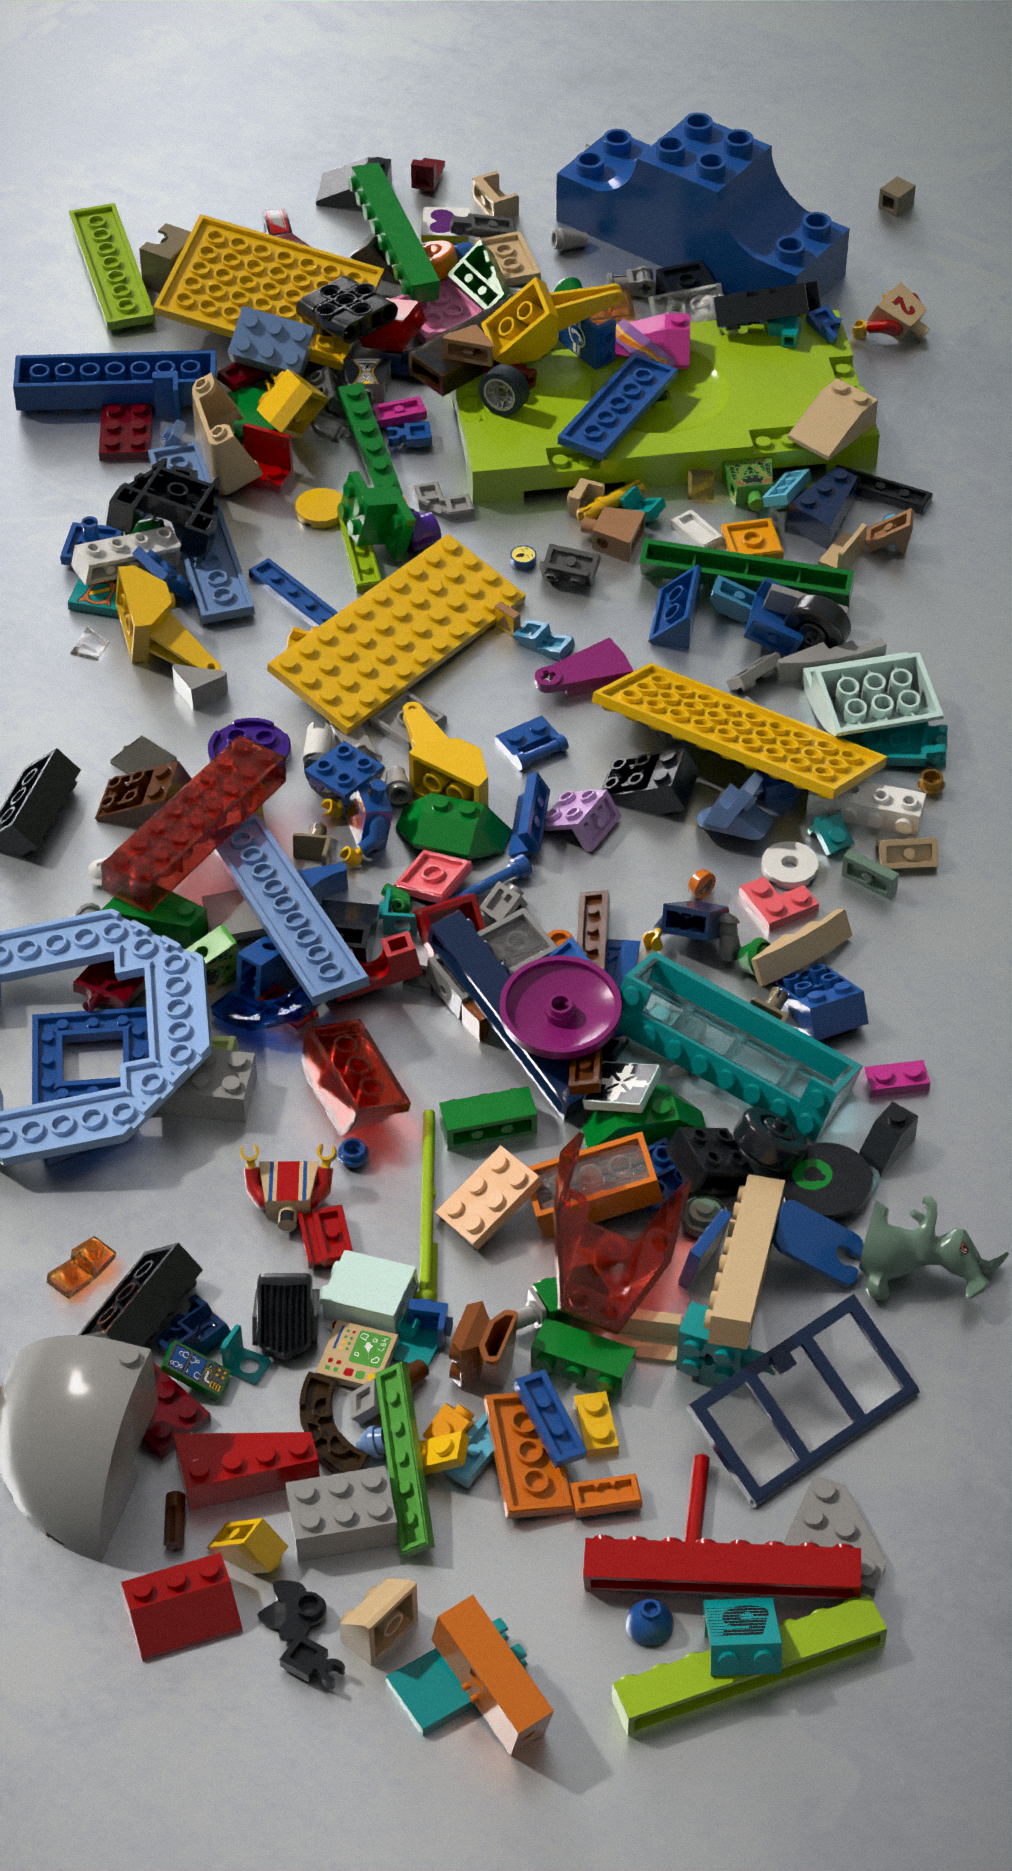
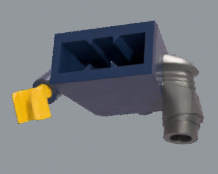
[642,901,741,961]

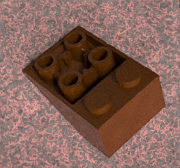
[95,761,196,829]

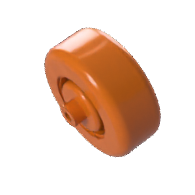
[421,240,459,281]

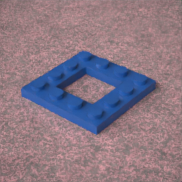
[32,1007,149,1105]

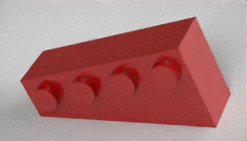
[173,1432,320,1511]

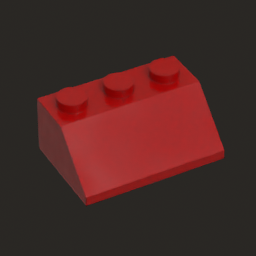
[121,1552,243,1661]

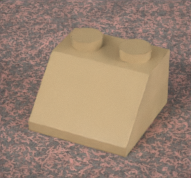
[340,1578,418,1666]

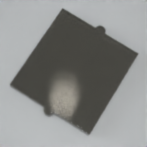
[110,735,177,774]

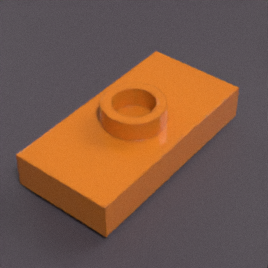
[570,1473,643,1518]

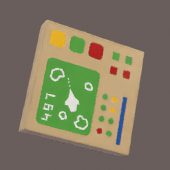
[315,1320,399,1388]

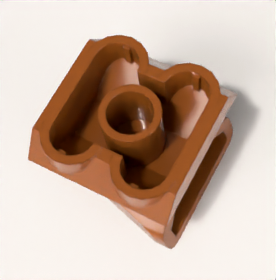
[449,1301,518,1389]

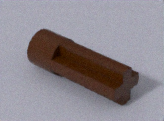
[163,1491,186,1551]

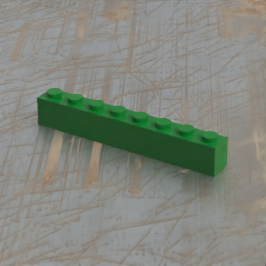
[348,162,440,303]
[639,538,854,607]

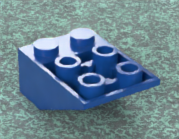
[772,964,869,1041]

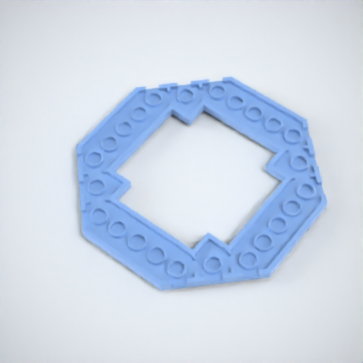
[0,908,212,1166]

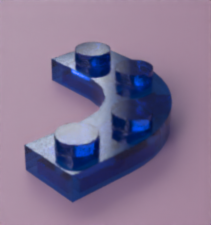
[210,984,322,1031]

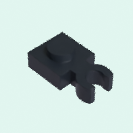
[279,1633,345,1689]

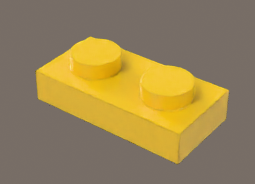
[574,1391,619,1458]
[419,1431,469,1475]

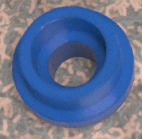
[338,1138,369,1167]

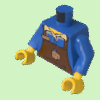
[321,779,393,867]

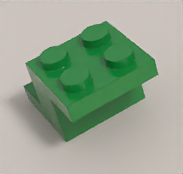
[337,471,416,561]

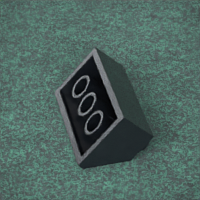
[0,748,81,857]
[78,1242,203,1347]

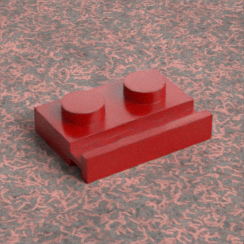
[297,1205,353,1269]

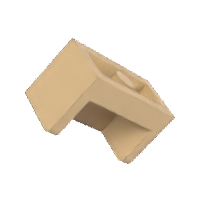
[472,171,519,218]

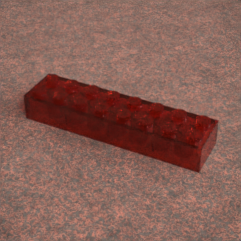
[100,735,286,913]

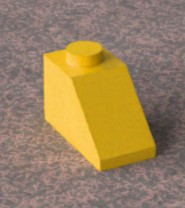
[207,1518,288,1574]

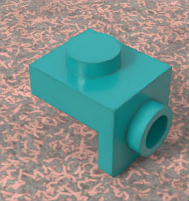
[620,486,666,522]
[807,813,854,856]

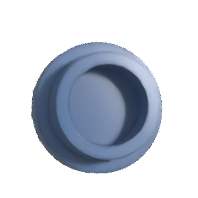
[356,1425,386,1459]

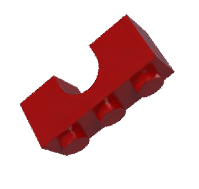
[337,930,423,1002]

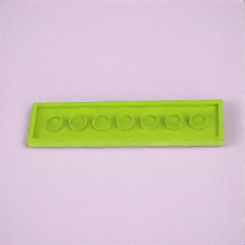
[69,203,156,330]

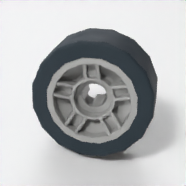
[478,364,530,416]

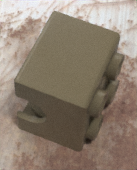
[139,223,191,294]

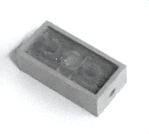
[426,907,558,1020]

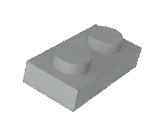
[725,652,781,691]

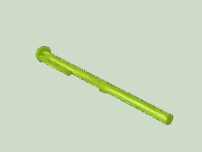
[413,1109,438,1302]

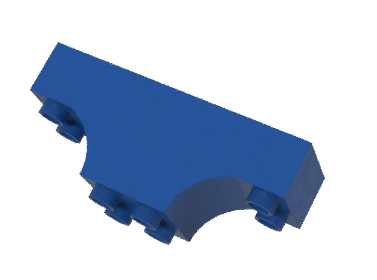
[556,113,850,299]

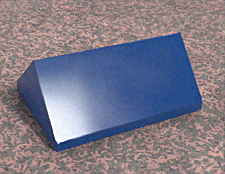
[648,564,702,649]

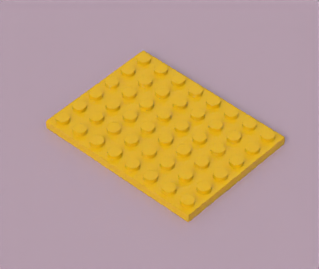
[153,214,384,370]

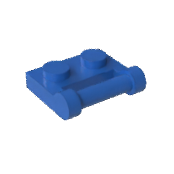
[495,715,569,770]

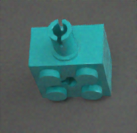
[676,1301,776,1384]

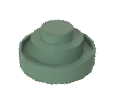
[681,1195,727,1238]

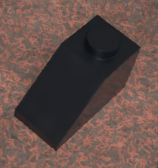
[859,1101,918,1177]

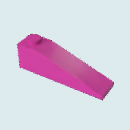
[615,313,690,369]

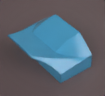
[710,575,756,623]

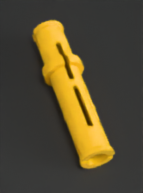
[576,479,646,523]

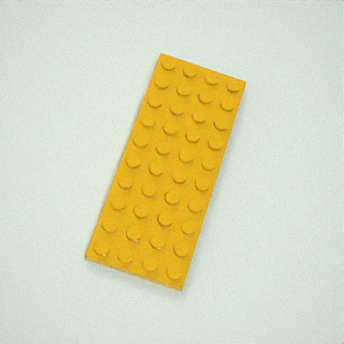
[267,534,526,735]
[592,663,888,800]

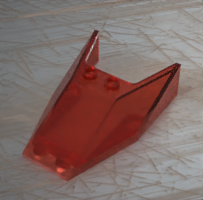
[553,1132,692,1335]

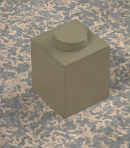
[878,176,916,217]

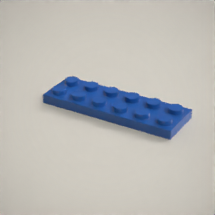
[557,353,678,461]

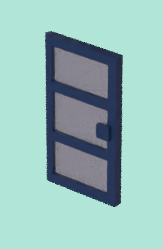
[685,1294,920,1508]

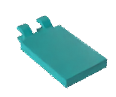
[844,721,948,767]
[386,1618,527,1736]

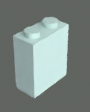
[319,1250,419,1334]

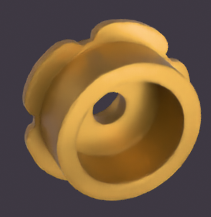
[917,769,945,795]

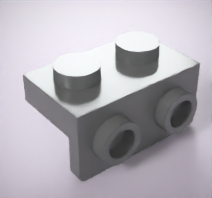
[539,544,601,587]

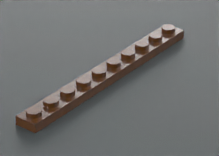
[569,890,610,1095]

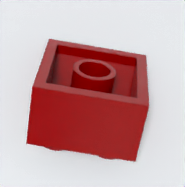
[412,894,485,957]

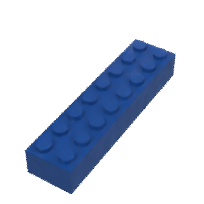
[13,350,218,411]

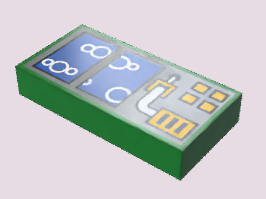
[159,1340,231,1401]

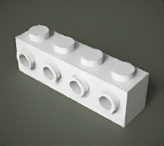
[71,526,182,586]
[806,781,926,836]

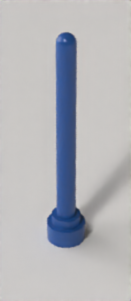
[448,854,532,900]

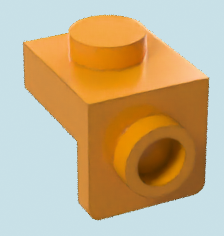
[422,1403,475,1439]

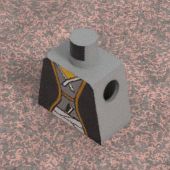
[343,359,391,406]

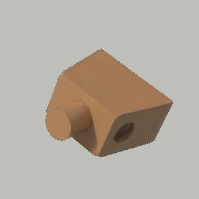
[580,507,645,563]

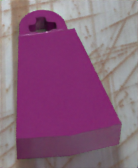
[534,637,634,698]

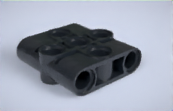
[296,276,398,344]

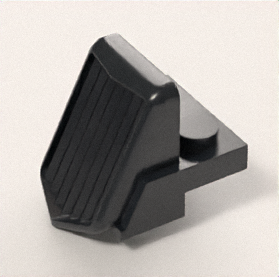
[252,1273,320,1360]

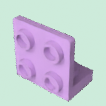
[544,789,622,852]

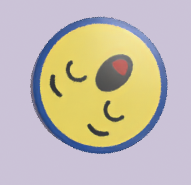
[510,546,537,570]

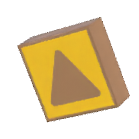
[494,602,520,637]

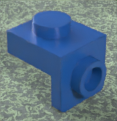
[408,1298,454,1347]

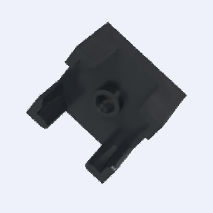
[655,260,718,314]

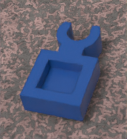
[387,421,432,448]

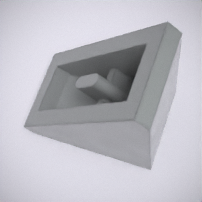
[172,664,228,709]

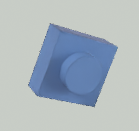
[161,419,186,447]

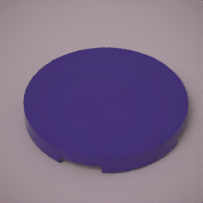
[208,718,291,782]

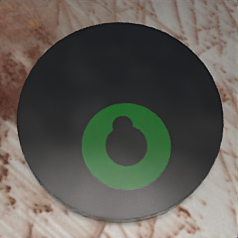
[778,1142,873,1219]

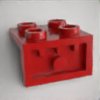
[243,423,294,493]

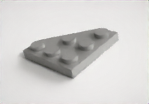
[784,1474,887,1597]

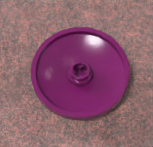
[500,955,622,1060]

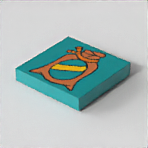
[68,577,119,617]

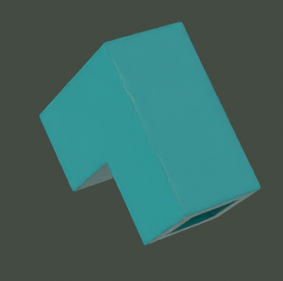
[768,316,802,348]

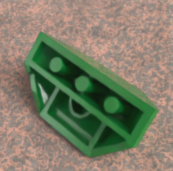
[396,793,512,859]
[582,1084,706,1149]

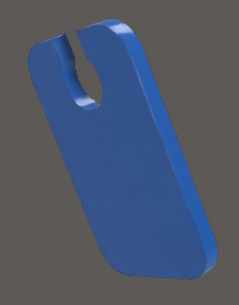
[773,1200,864,1287]

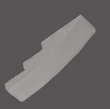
[775,638,887,683]

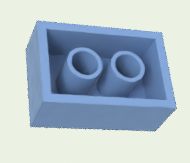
[228,306,316,378]

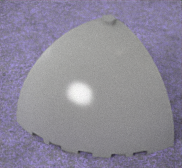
[0,1335,158,1562]

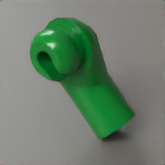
[381,883,412,913]

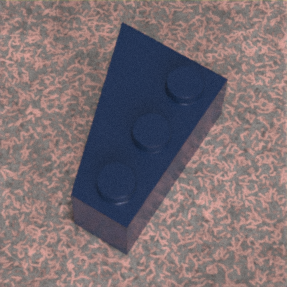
[787,466,858,550]

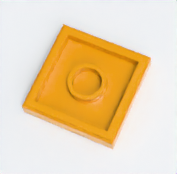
[720,518,784,559]

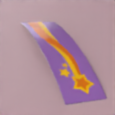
[616,318,676,367]

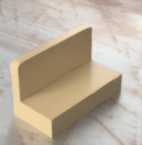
[818,523,867,570]
[876,837,939,869]
[614,1306,682,1364]

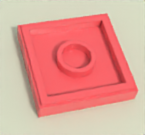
[394,850,473,903]

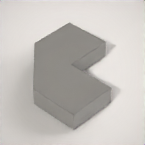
[413,482,475,521]

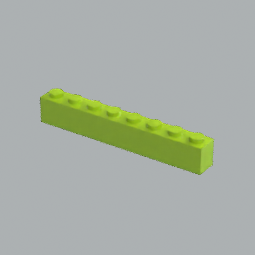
[612,1594,887,1736]

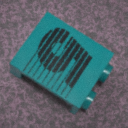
[703,1598,782,1676]

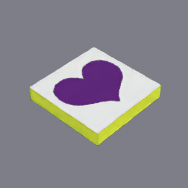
[421,207,471,243]

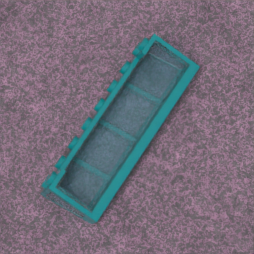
[616,951,863,1141]

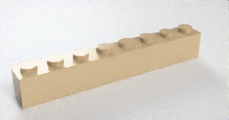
[704,1174,785,1350]

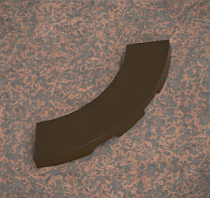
[299,1371,371,1474]

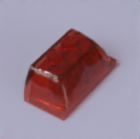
[302,1019,411,1136]

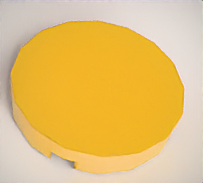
[295,488,343,528]

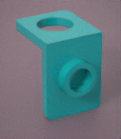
[379,887,417,937]
[220,1324,271,1385]

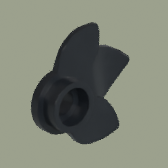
[257,1580,327,1641]

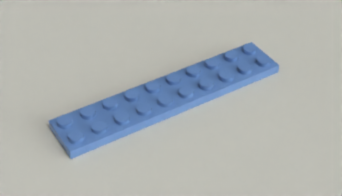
[148,441,255,624]
[205,813,370,1006]

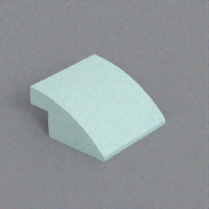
[801,652,944,736]

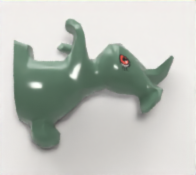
[859,1195,1009,1300]

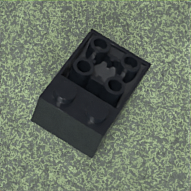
[601,748,699,814]
[320,900,379,962]

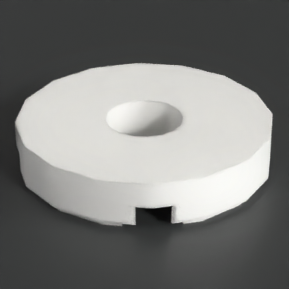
[761,841,819,889]

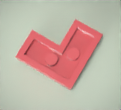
[739,876,819,931]

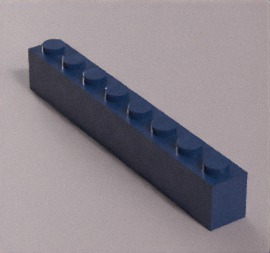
[427,910,586,1121]

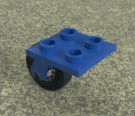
[304,741,385,801]

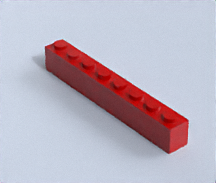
[583,1535,861,1600]

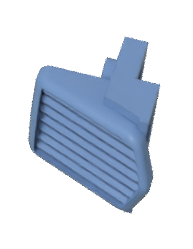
[696,770,773,840]

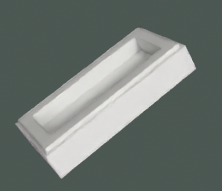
[671,509,724,549]

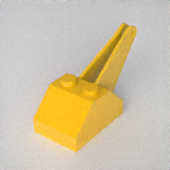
[481,277,625,365]
[256,369,329,439]
[115,565,221,671]
[403,702,488,807]

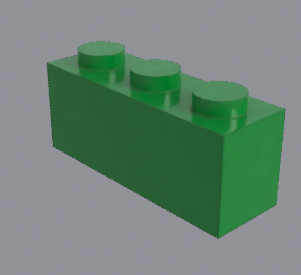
[439,1086,537,1150]
[531,1318,636,1397]

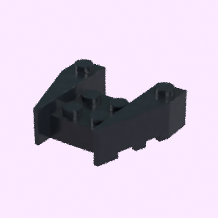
[713,281,821,331]
[106,458,220,560]

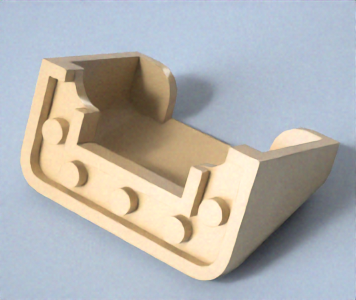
[192,373,263,496]

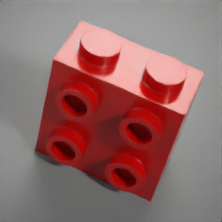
[359,298,427,352]

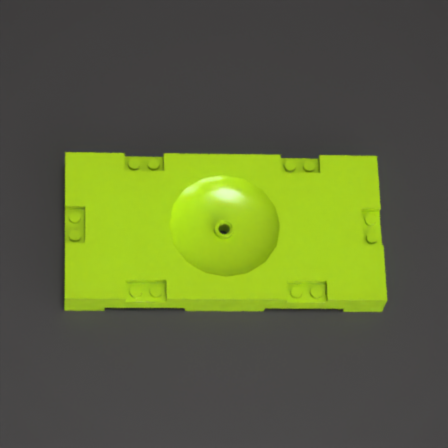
[451,310,880,504]

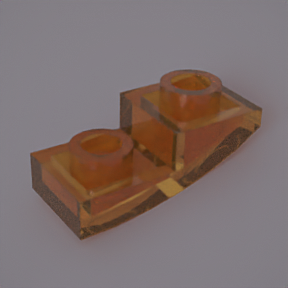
[46,1236,116,1299]

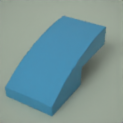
[513,619,575,661]

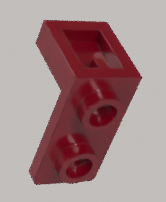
[411,158,445,191]

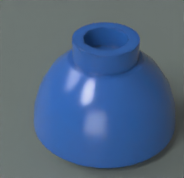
[626,1599,674,1646]

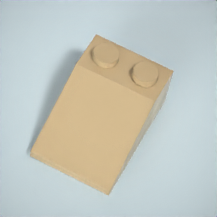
[788,378,878,461]

